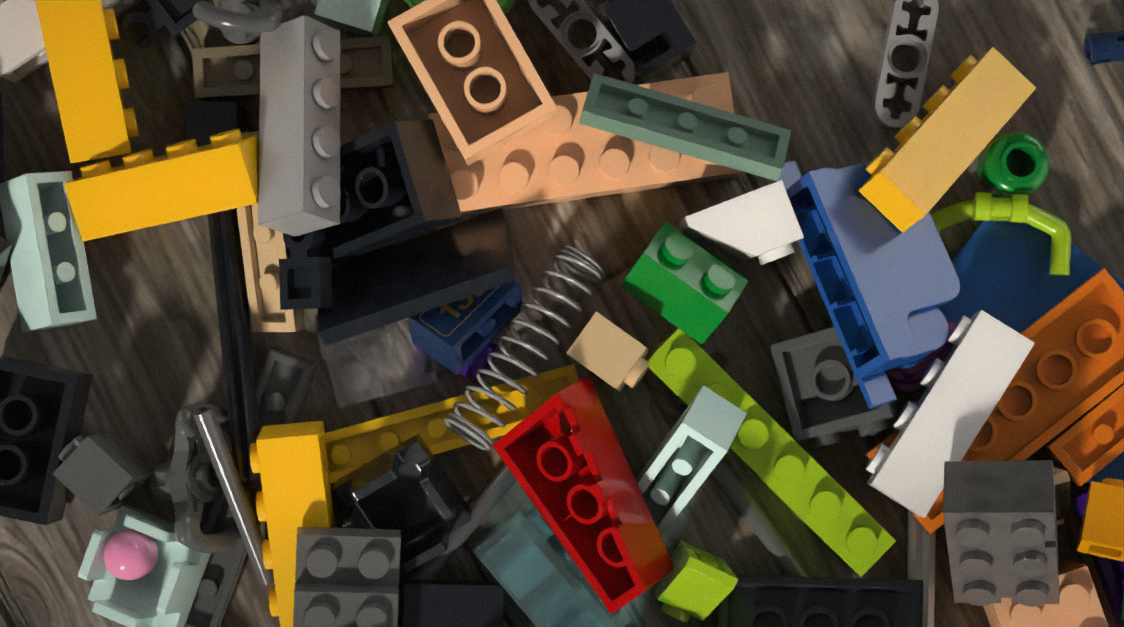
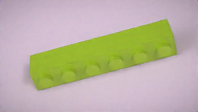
[645,327,896,577]

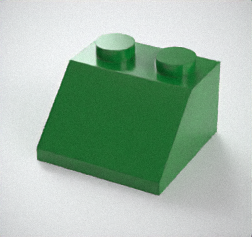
[620,220,748,344]

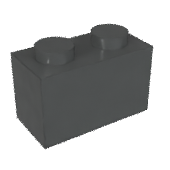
[53,431,154,516]

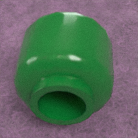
[977,131,1049,198]

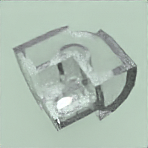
[315,312,438,408]

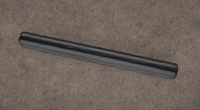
[207,208,261,482]

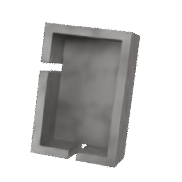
[943,460,1059,607]

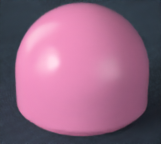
[103,529,158,580]

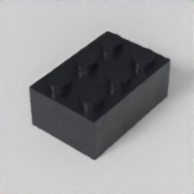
[303,119,462,264]
[0,355,93,525]

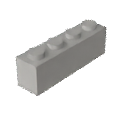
[258,15,341,237]

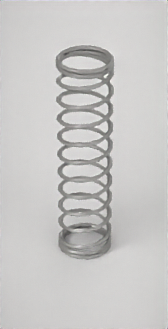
[444,245,606,451]

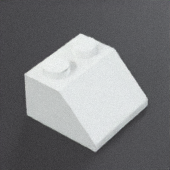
[679,180,804,265]

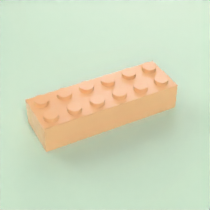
[428,72,743,216]

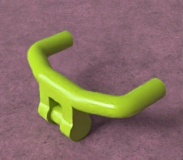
[931,192,1072,276]

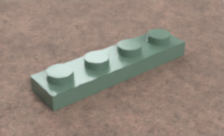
[579,73,791,182]

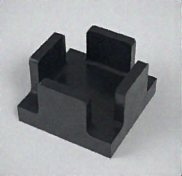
[590,0,697,84]
[332,433,472,572]

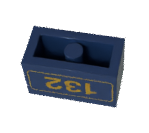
[408,278,523,375]

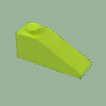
[655,539,738,622]

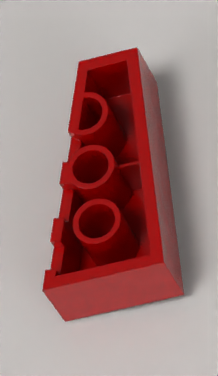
[492,375,675,615]

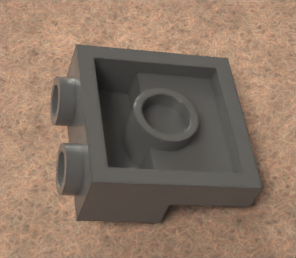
[770,327,899,450]
[293,527,401,627]

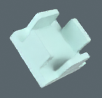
[78,505,211,627]

